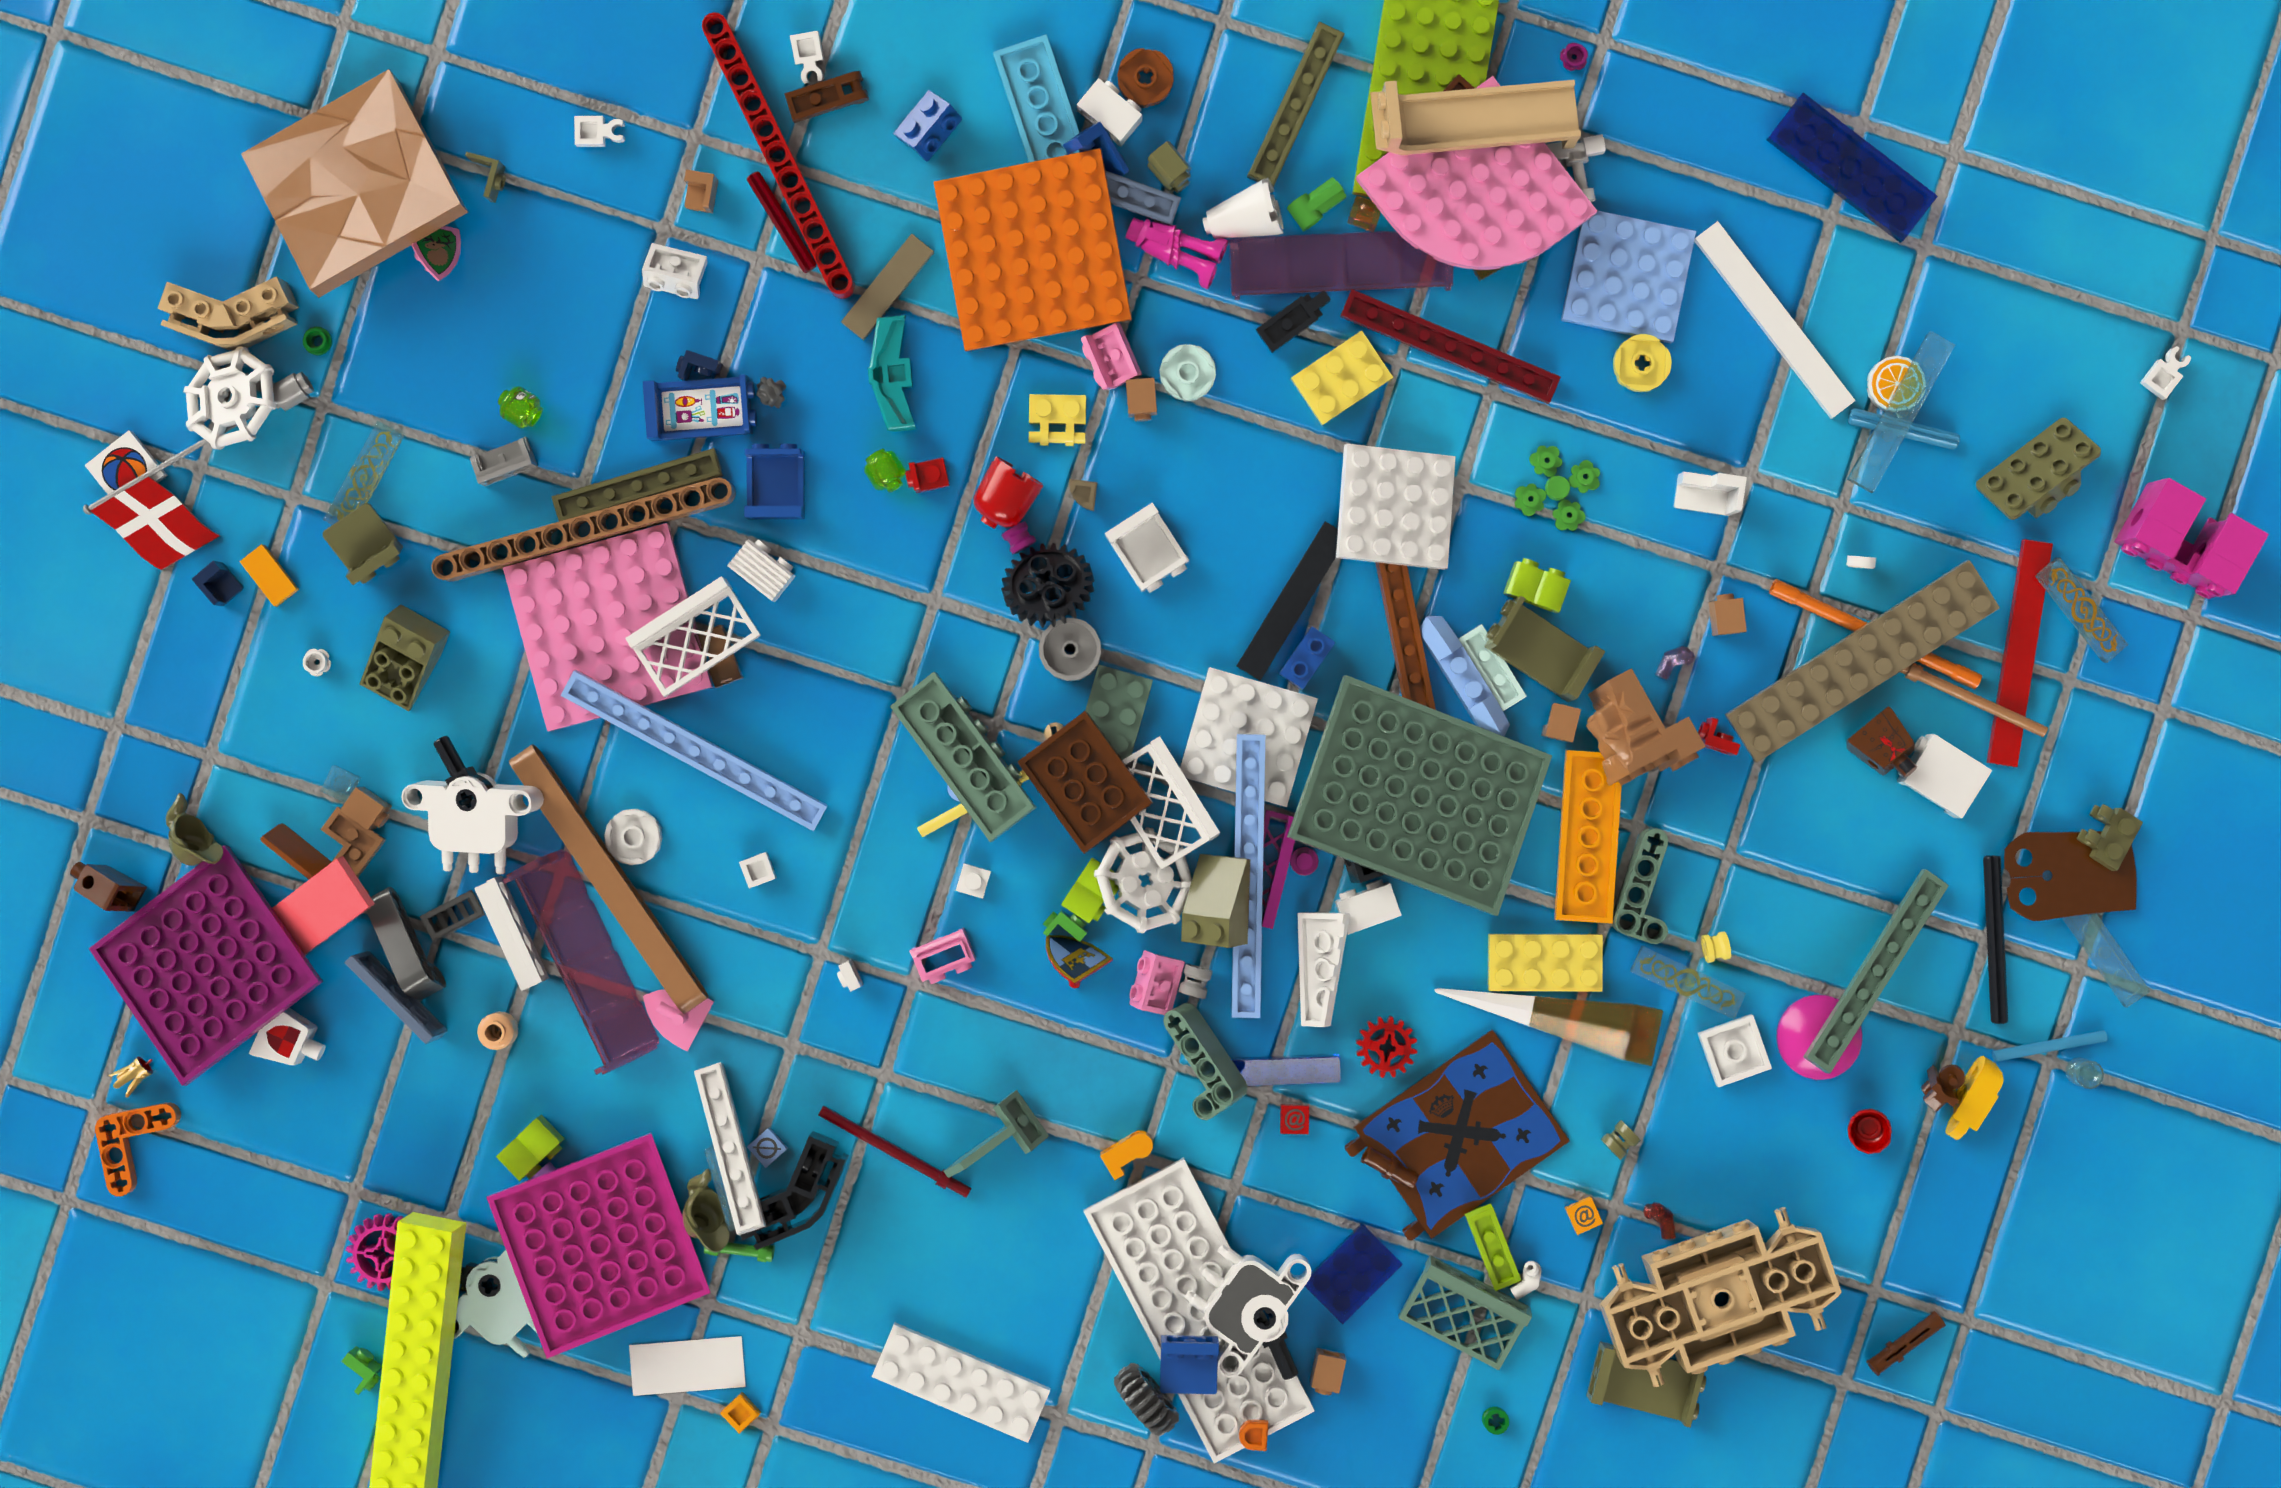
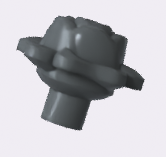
[757,377,786,408]

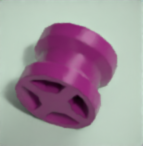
[1001,521,1036,555]

